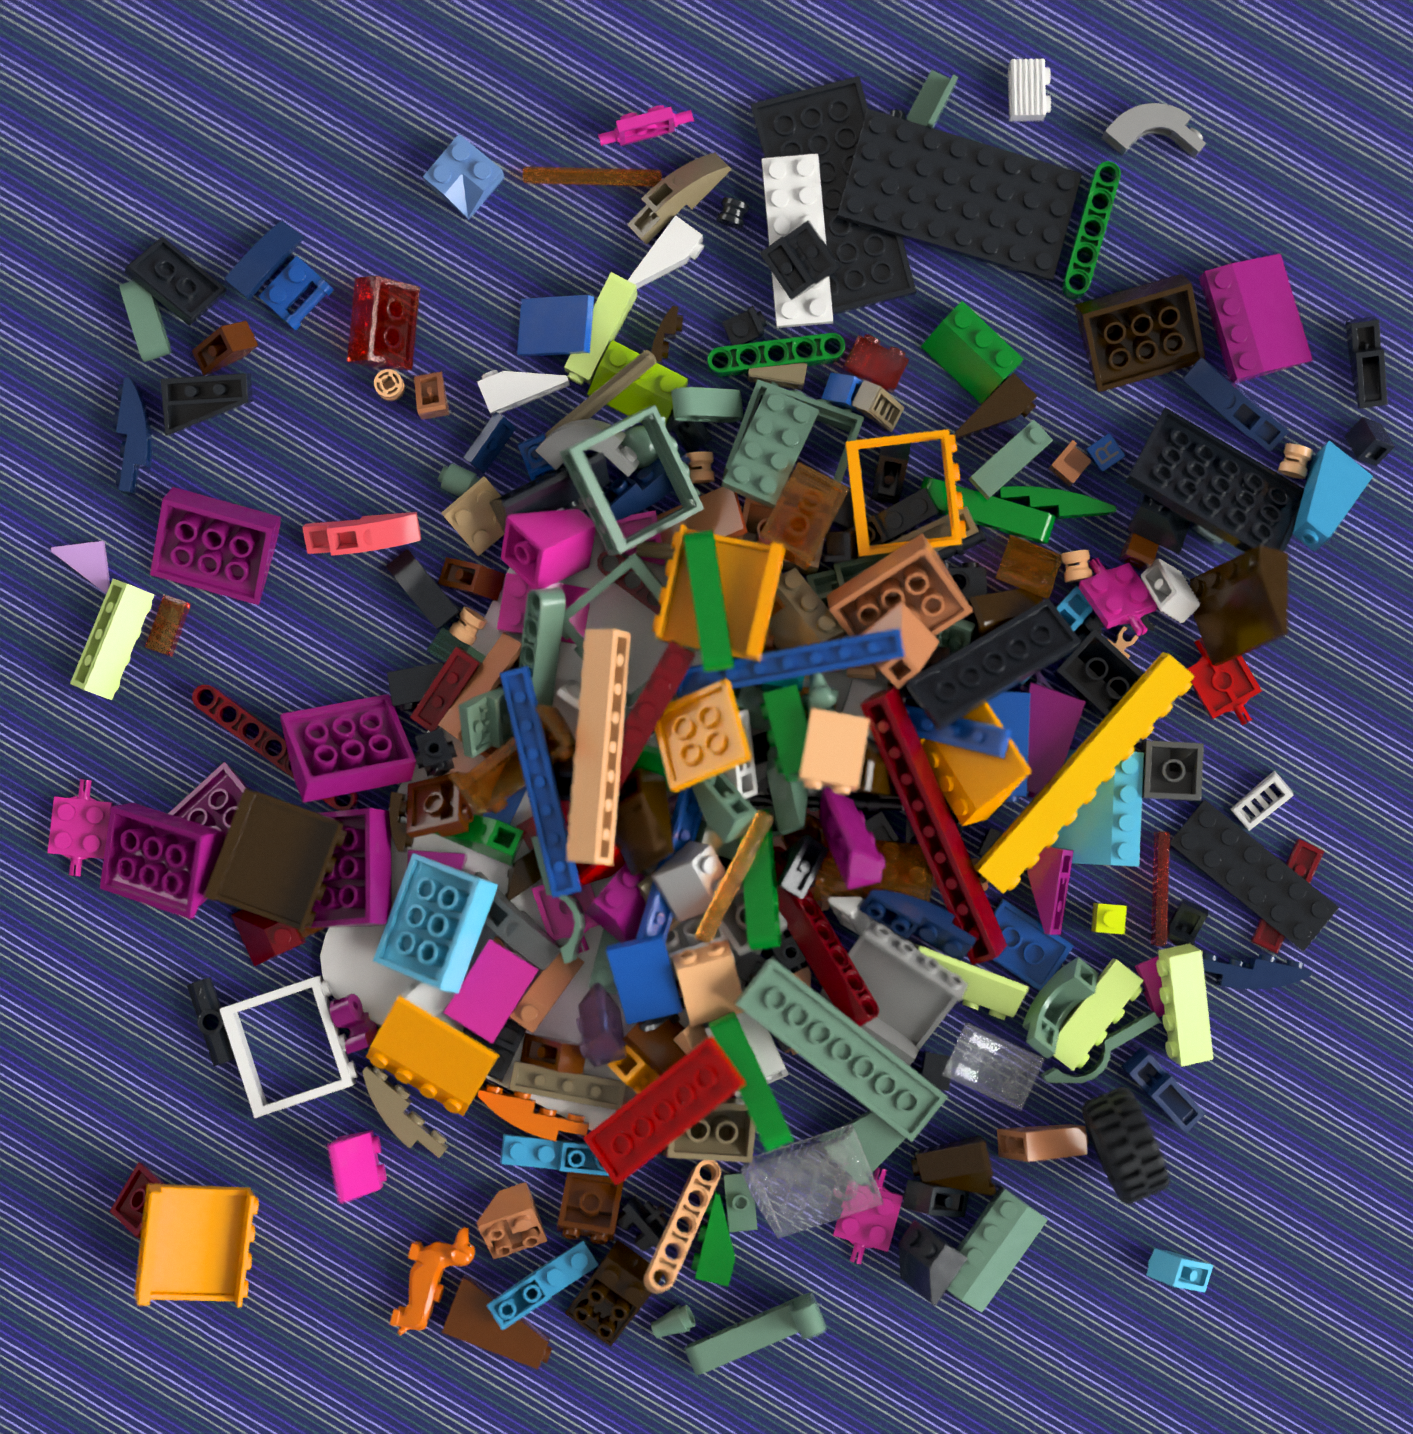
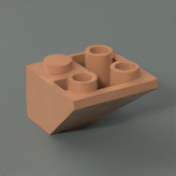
[860,600,939,689]
[477,1182,547,1260]

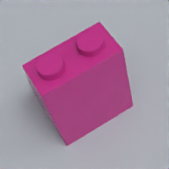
[501,509,596,590]

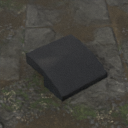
[760,220,841,300]
[462,1018,527,1082]

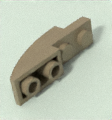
[627,152,732,245]
[362,1065,449,1158]

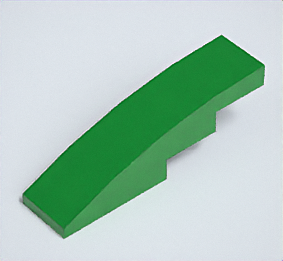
[997,486,1116,519]

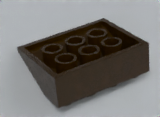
[1074,274,1206,393]
[1189,545,1288,666]

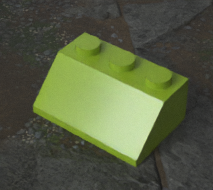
[587,340,688,427]

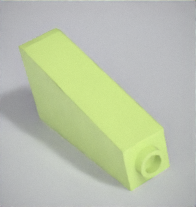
[564,272,638,385]

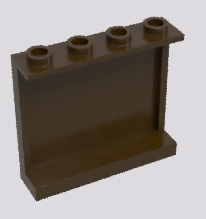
[204,787,347,933]

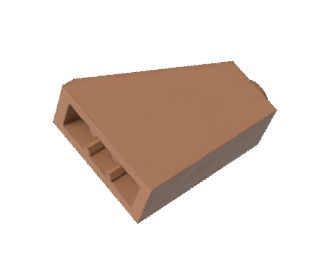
[997,1124,1088,1162]

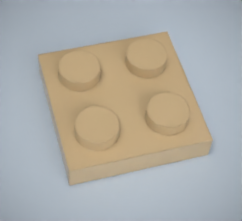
[441,477,504,556]

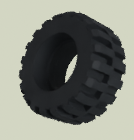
[1082,1087,1170,1204]

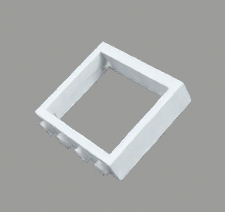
[219,975,358,1118]

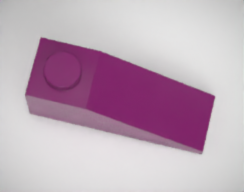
[1027,846,1074,935]

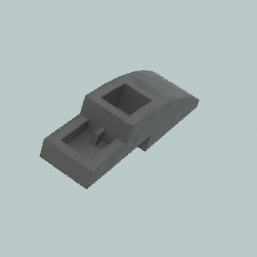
[474,872,561,971]

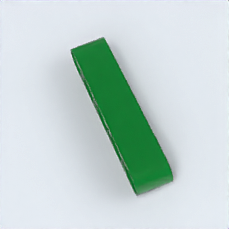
[1062,161,1121,299]
[707,333,845,377]
[920,477,1056,544]
[684,530,734,673]
[740,809,781,950]
[708,1011,794,1153]

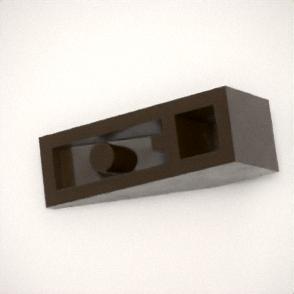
[953,373,1038,441]

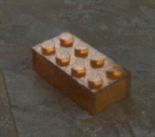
[814,840,932,903]

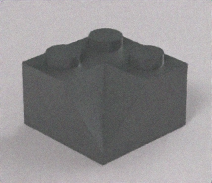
[1141,740,1204,801]

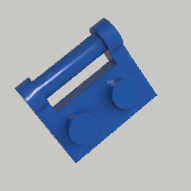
[259,256,334,331]

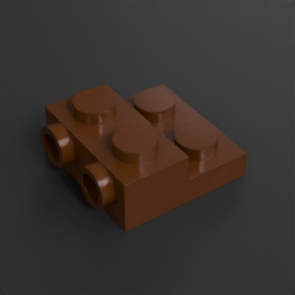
[406,772,474,838]
[557,1172,624,1245]

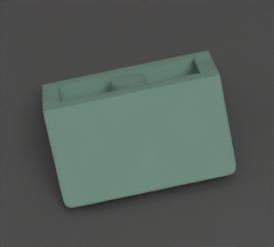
[906,70,958,128]

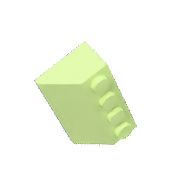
[915,944,1028,1020]

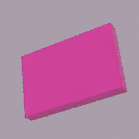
[444,939,539,1043]

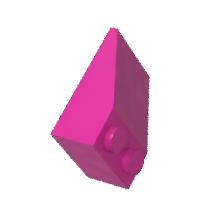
[497,573,590,644]
[328,1130,387,1203]

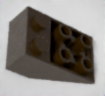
[614,767,674,876]
[564,1240,663,1347]

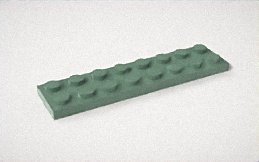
[735,957,948,1142]

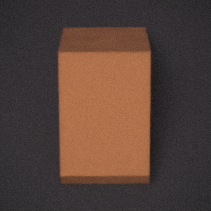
[414,372,450,420]

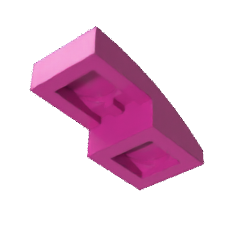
[1135,955,1165,1017]

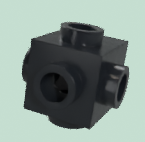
[414,728,457,777]
[769,930,807,973]

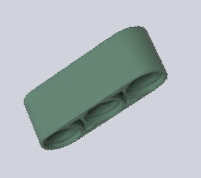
[120,280,172,362]
[671,387,744,423]

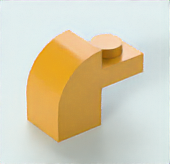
[607,1045,660,1094]

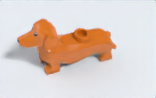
[389,1227,475,1335]

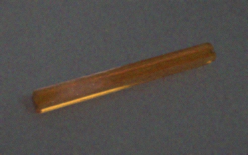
[523,167,662,186]
[695,810,773,944]

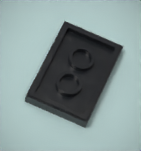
[124,236,227,326]

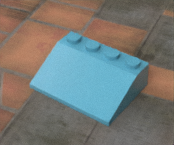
[1050,750,1144,866]
[373,853,498,993]

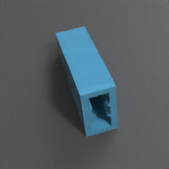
[1293,441,1373,552]

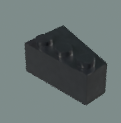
[161,373,253,436]

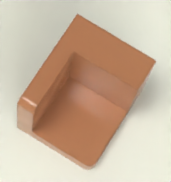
[1048,440,1091,487]

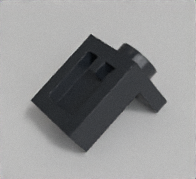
[722,306,767,346]

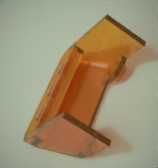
[449,705,576,814]

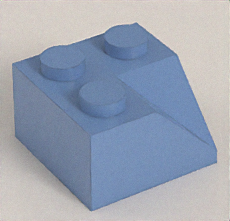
[423,134,505,220]

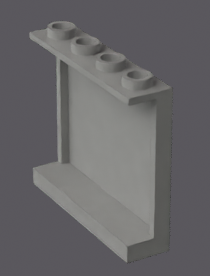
[819,919,968,1066]

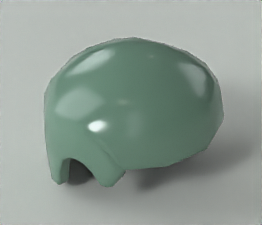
[620,425,658,469]

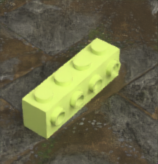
[70,579,154,700]
[1156,943,1213,1067]
[1053,958,1144,1071]

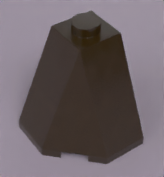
[967,587,1043,640]
[851,738,900,798]
[910,1135,996,1195]

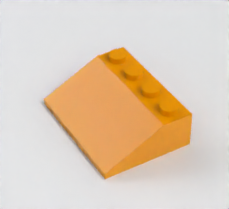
[919,702,1031,826]
[366,995,498,1116]

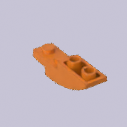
[478,1084,589,1141]

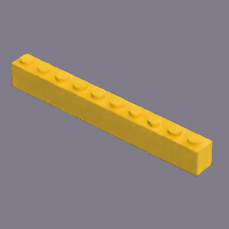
[974,652,1194,894]

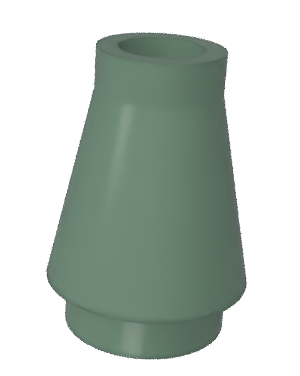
[651,1305,696,1339]

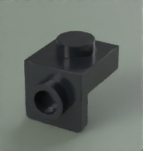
[666,415,712,453]
[1166,898,1208,946]

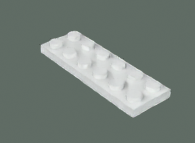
[762,154,833,328]

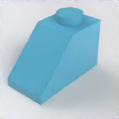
[1146,1248,1213,1292]

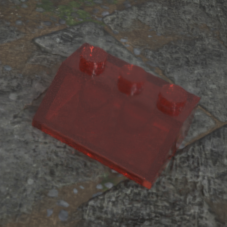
[347,275,420,371]

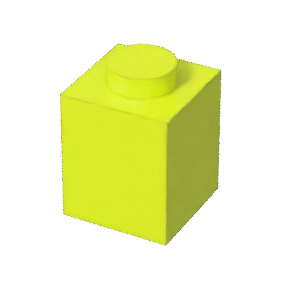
[1091,903,1127,935]

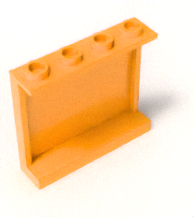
[652,524,785,662]
[134,1184,258,1307]

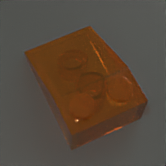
[757,462,850,571]

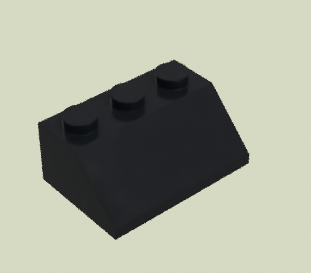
[1053,629,1144,719]

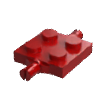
[1187,637,1262,725]

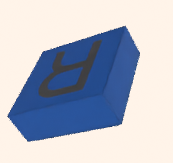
[1085,433,1125,473]

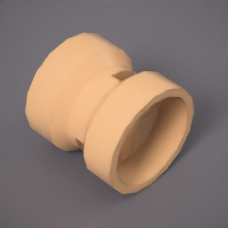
[374,369,405,401]
[1278,443,1313,479]
[686,452,715,484]
[1061,550,1093,582]
[449,606,488,646]

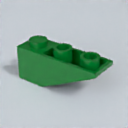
[434,814,524,866]
[691,1191,735,1287]

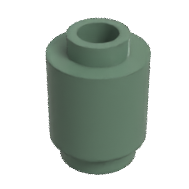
[438,463,480,497]

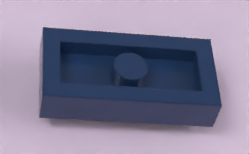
[463,412,516,474]

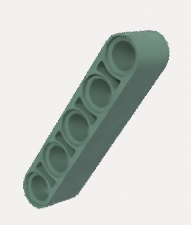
[519,587,565,719]

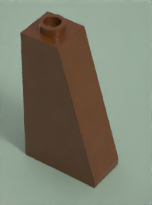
[442,1274,553,1369]

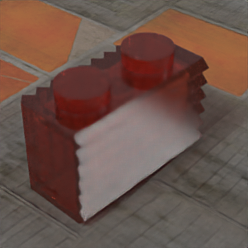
[843,334,909,393]

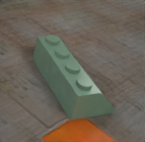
[947,1185,1048,1312]

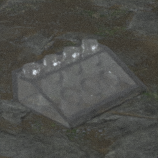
[741,1124,884,1239]

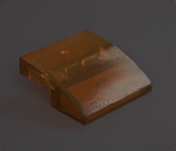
[995,535,1062,599]

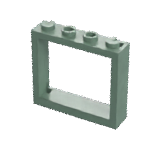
[722,379,864,516]
[559,405,704,556]
[562,553,699,708]

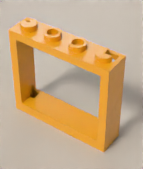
[846,429,966,556]

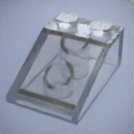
[942,1023,1045,1111]

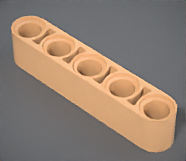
[644,1160,721,1294]

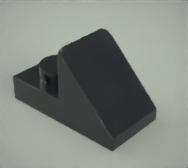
[776,835,829,899]
[735,951,768,983]

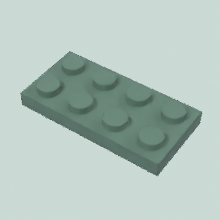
[722,387,820,509]

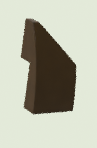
[505,849,542,901]

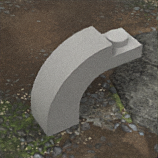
[1102,103,1206,158]
[535,419,640,477]

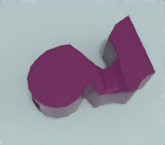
[329,994,378,1054]

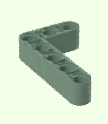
[684,1292,826,1375]

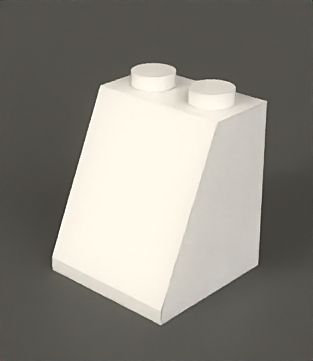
[705,1012,789,1098]

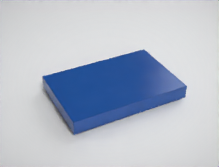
[517,295,594,356]
[992,898,1074,991]
[606,933,683,1025]

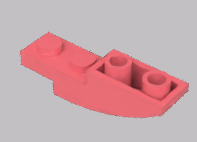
[302,512,421,556]

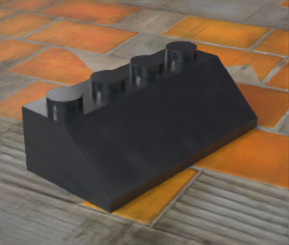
[489,452,610,533]

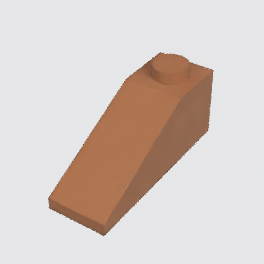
[510,945,584,1033]

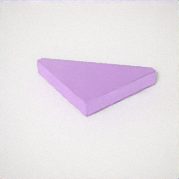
[51,541,110,594]

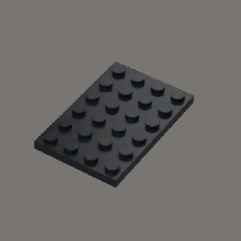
[1125,407,1304,553]

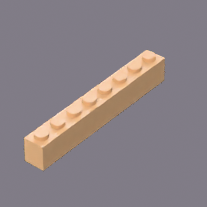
[566,629,631,865]

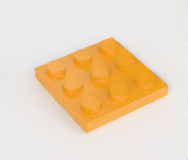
[655,679,751,792]

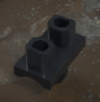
[617,1196,667,1251]

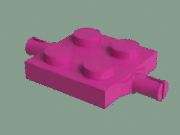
[598,105,694,146]
[1079,558,1157,636]
[48,779,113,876]
[531,883,599,954]
[833,1167,904,1264]

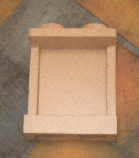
[798,708,870,795]
[672,941,745,1027]

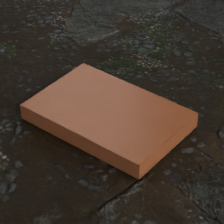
[657,487,748,562]

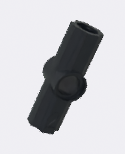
[187,977,235,1066]

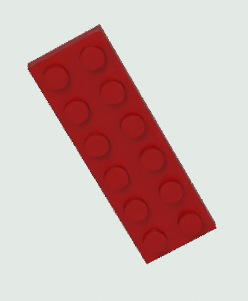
[583,1036,746,1185]

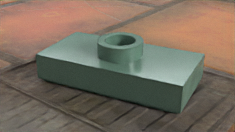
[723,1171,758,1232]

